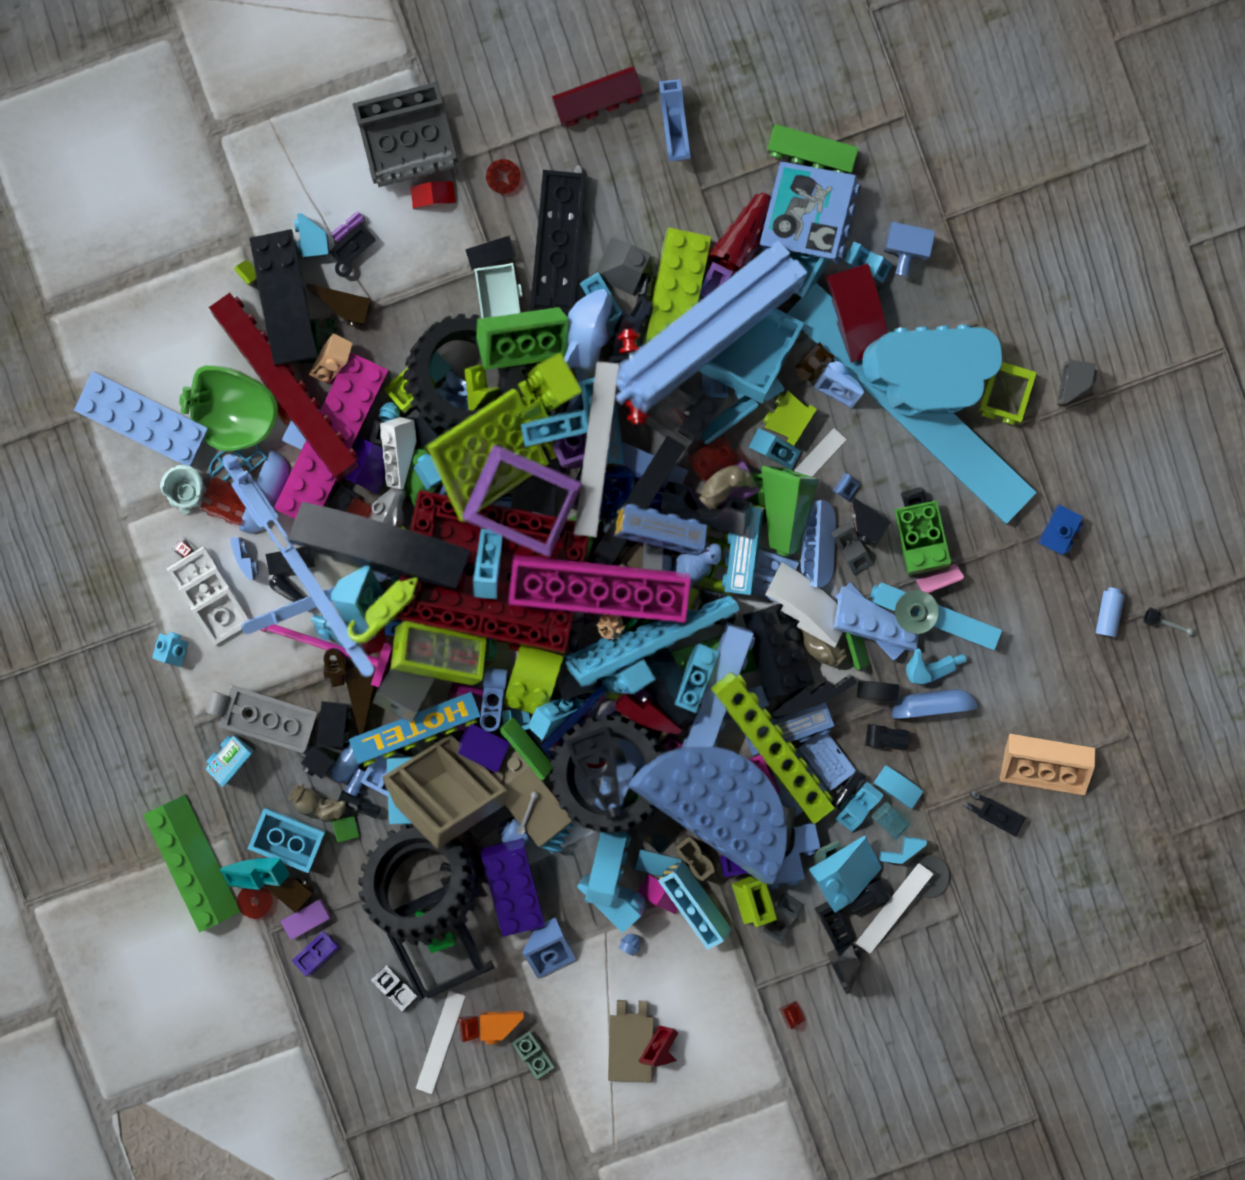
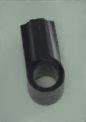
[865,724,910,749]
[848,877,892,915]

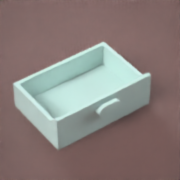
[475,263,522,318]

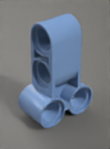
[480,667,507,732]

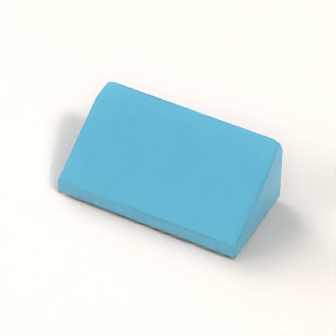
[635,849,682,876]

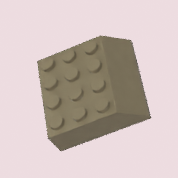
[383,734,507,849]

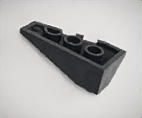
[826,942,862,995]

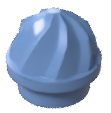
[619,934,641,956]

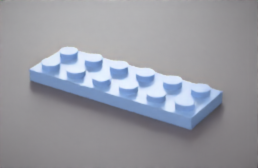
[74,371,209,466]

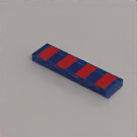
[541,685,610,754]

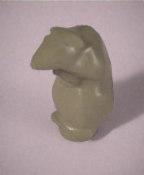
[699,465,755,510]
[800,629,847,667]
[288,783,346,822]

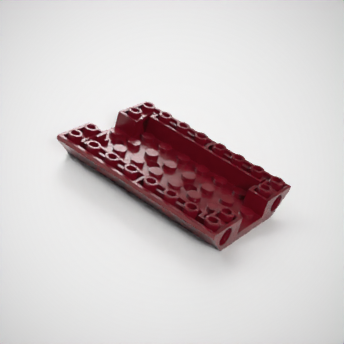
[393,490,589,653]

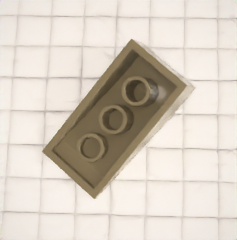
[489,751,574,848]

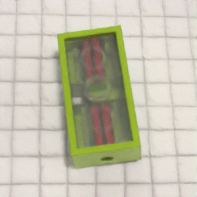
[391,621,487,685]

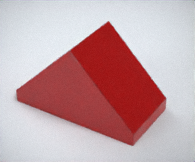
[410,181,456,209]

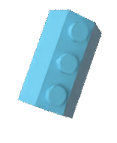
[331,566,385,637]

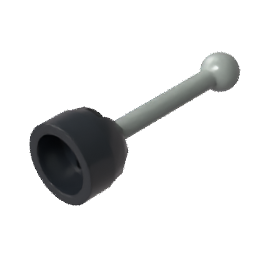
[1143,607,1195,636]

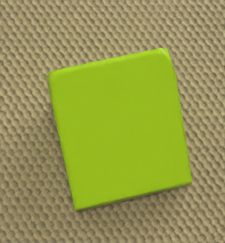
[234,260,257,286]

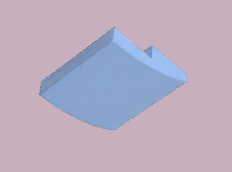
[754,547,799,603]

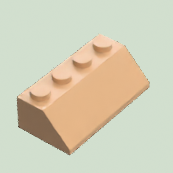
[1000,734,1095,796]

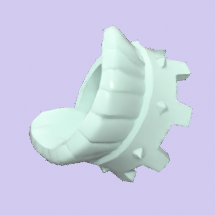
[160,465,207,515]

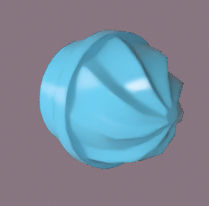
[379,402,400,422]

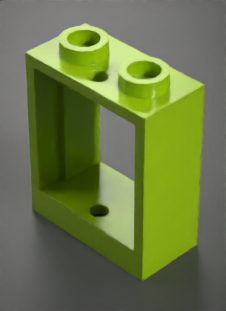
[978,362,1037,426]

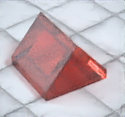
[778,1001,805,1029]
[458,1016,479,1042]

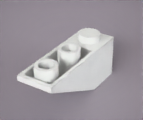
[380,417,416,489]

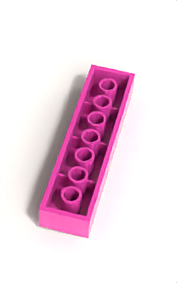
[274,352,390,519]
[509,555,690,622]

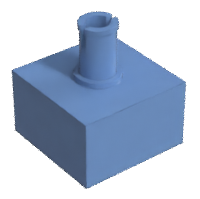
[883,222,935,277]

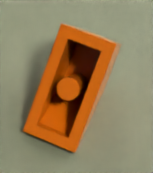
[480,1011,524,1044]

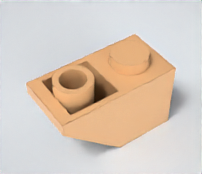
[310,333,352,384]

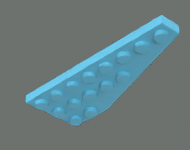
[562,596,739,686]

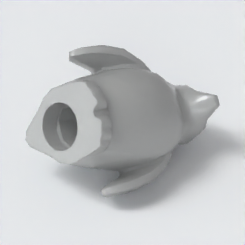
[365,487,407,528]

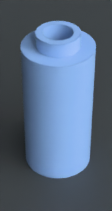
[1096,587,1125,637]

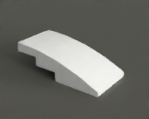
[167,546,249,645]
[765,562,843,647]

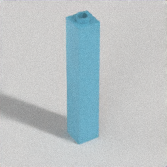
[870,582,1002,650]

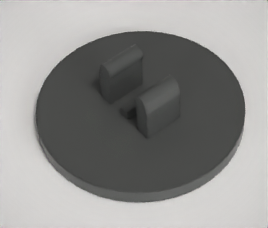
[906,855,949,898]

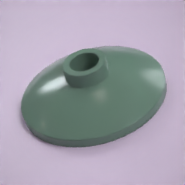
[895,590,939,634]

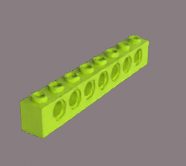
[710,672,834,824]

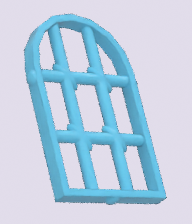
[209,444,267,487]

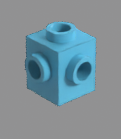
[152,632,189,667]

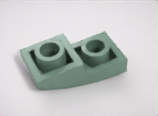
[512,1031,555,1080]

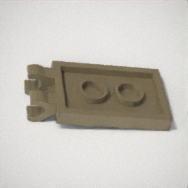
[608,1000,653,1082]

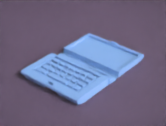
[771,732,856,817]

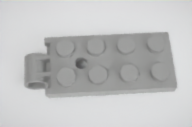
[206,685,318,753]

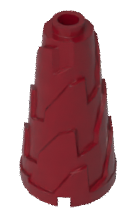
[709,192,771,275]

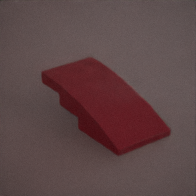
[826,263,888,363]

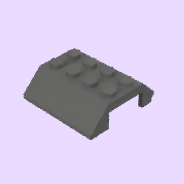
[352,82,458,187]

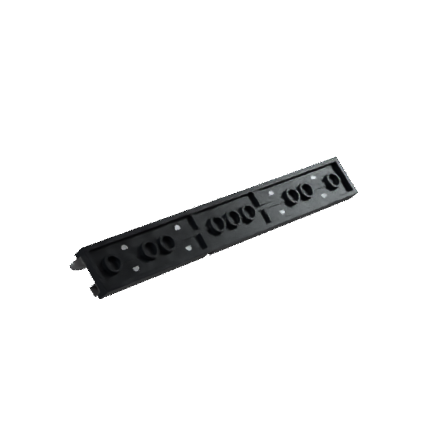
[511,165,586,517]

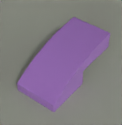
[280,899,331,940]

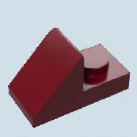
[638,1025,679,1067]

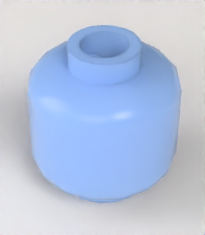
[499,817,532,845]

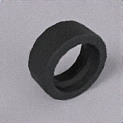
[857,681,899,702]

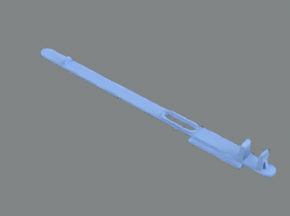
[223,455,374,677]
[241,571,397,634]

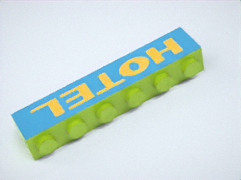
[348,692,481,766]

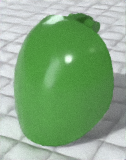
[179,365,278,451]

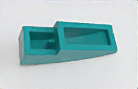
[220,858,290,890]

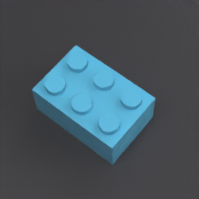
[248,807,326,873]

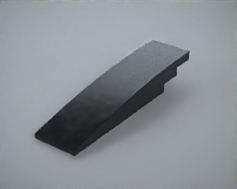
[288,501,470,590]

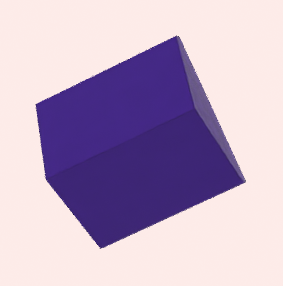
[344,437,386,494]
[458,724,510,773]

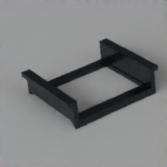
[386,883,495,1000]

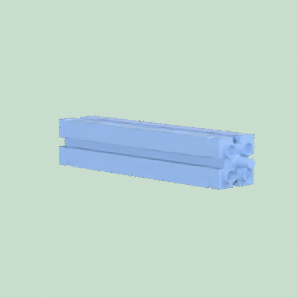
[616,241,807,413]

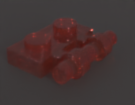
[200,476,246,526]

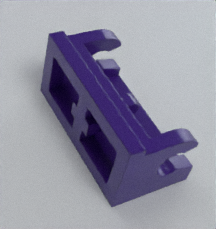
[291,931,342,977]

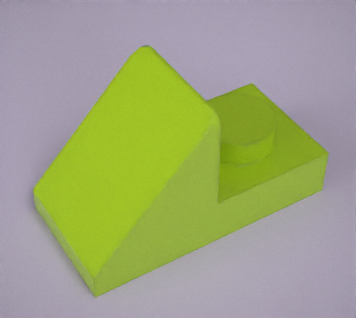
[465,365,500,410]

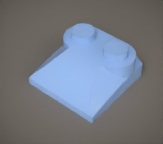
[813,361,864,408]

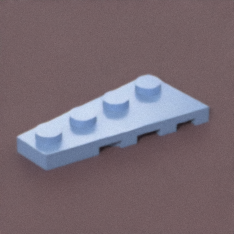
[833,586,919,651]

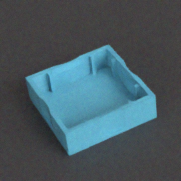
[698,309,804,404]

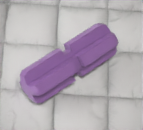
[331,212,365,243]

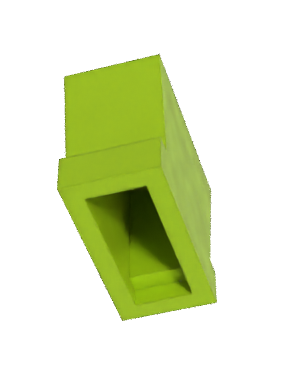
[763,391,817,446]
[732,877,777,927]

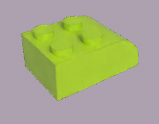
[503,644,563,714]

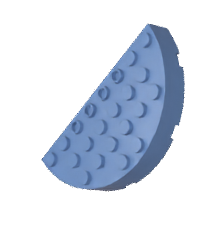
[628,747,786,884]

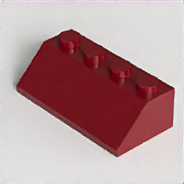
[552,66,643,128]

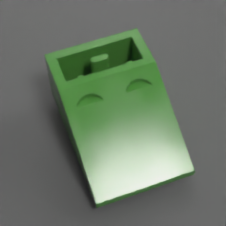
[894,500,951,576]

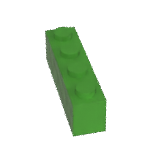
[767,124,859,174]

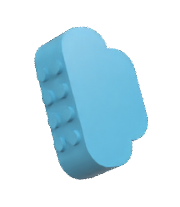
[863,324,1002,416]

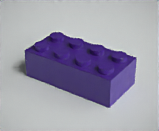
[481,838,545,937]

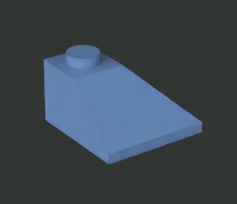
[523,918,576,979]

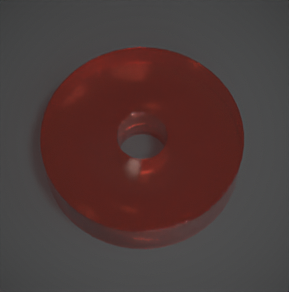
[237,886,272,919]

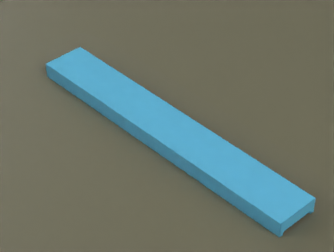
[787,283,1037,524]

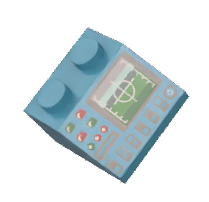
[206,734,255,787]

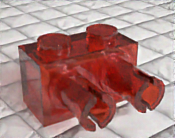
[686,435,737,481]

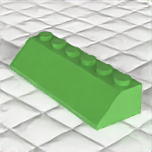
[143,795,241,933]

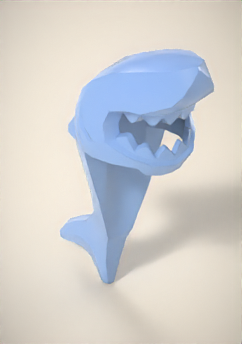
[564,289,612,412]

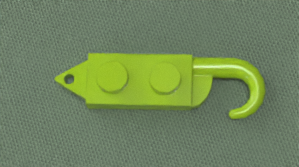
[348,578,418,643]

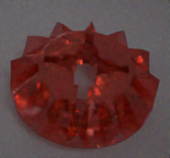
[486,159,521,194]

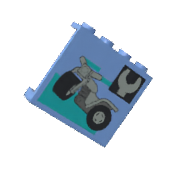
[760,162,861,265]

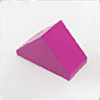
[638,874,678,914]

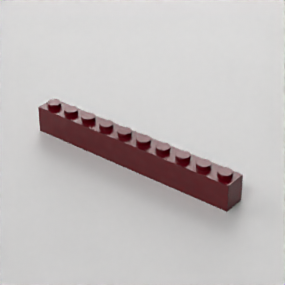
[208,292,359,482]

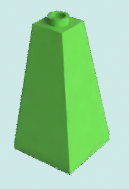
[762,465,819,557]

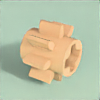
[597,614,625,640]

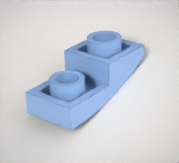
[230,537,258,580]

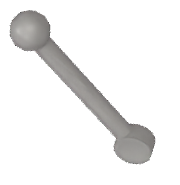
[517,791,539,835]

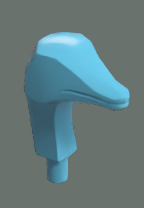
[906,648,967,684]

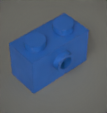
[1037,505,1083,555]

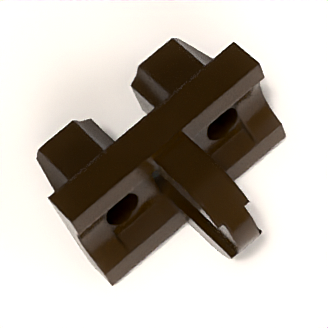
[795,342,835,382]
[323,648,347,687]

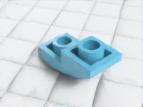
[874,765,923,809]

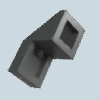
[831,522,873,575]
[760,893,803,947]

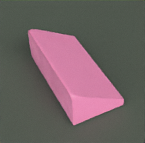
[917,564,964,593]

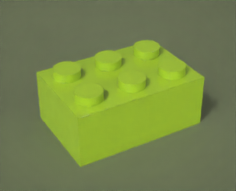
[526,353,582,414]

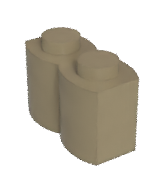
[675,835,715,881]

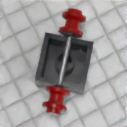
[608,329,649,425]

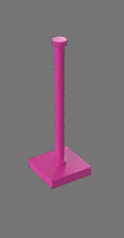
[260,624,394,687]

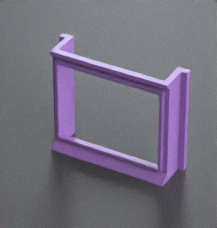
[462,445,582,557]

